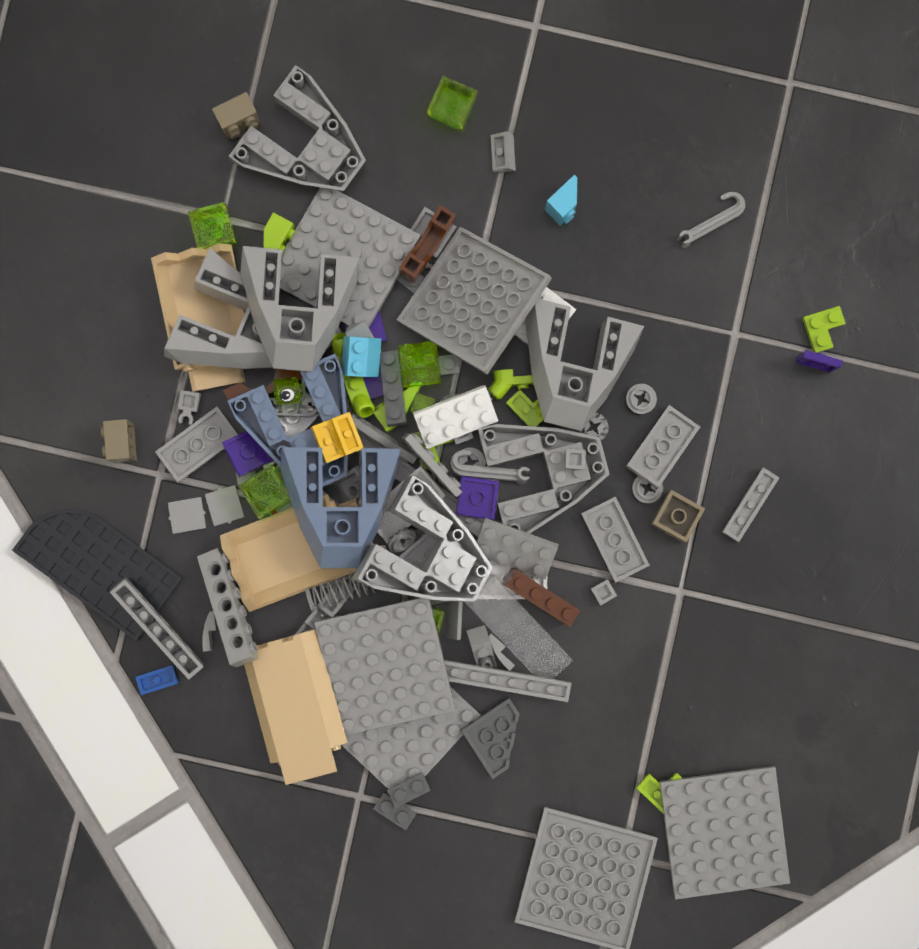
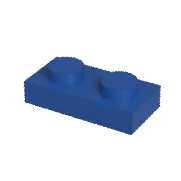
[135,665,179,695]

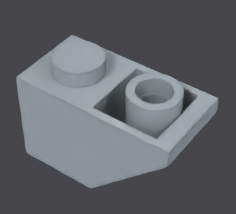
[466,625,497,668]

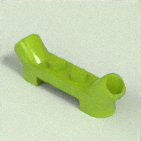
[331,332,375,418]
[488,369,534,400]

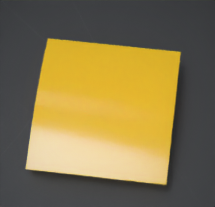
[311,412,364,463]

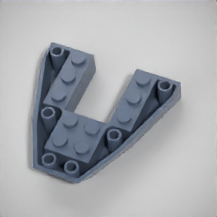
[228,354,348,487]
[281,447,401,568]

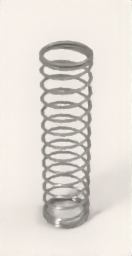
[305,575,383,611]

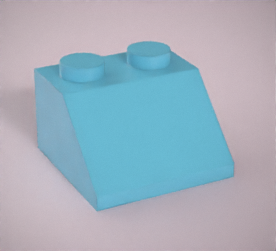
[545,175,577,226]
[341,336,381,377]

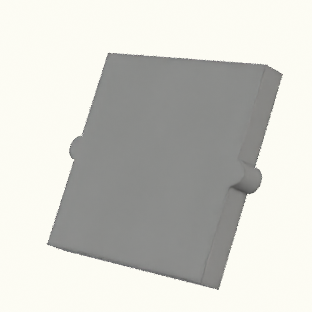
[205,485,245,526]
[168,497,206,534]

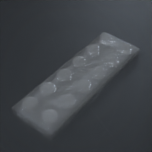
[465,576,573,679]

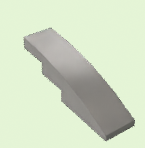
[295,581,355,635]

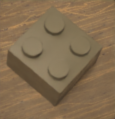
[212,92,261,140]
[101,419,137,463]
[650,490,705,543]

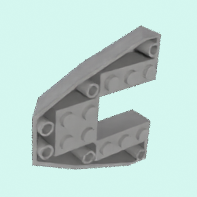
[229,65,366,191]
[240,246,360,372]
[164,248,272,369]
[525,299,644,431]
[478,424,610,534]
[352,476,493,602]

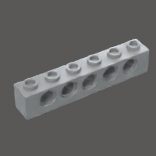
[197,548,258,667]
[110,577,204,680]

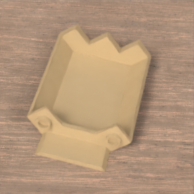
[151,243,246,392]
[220,494,373,612]
[244,629,348,785]

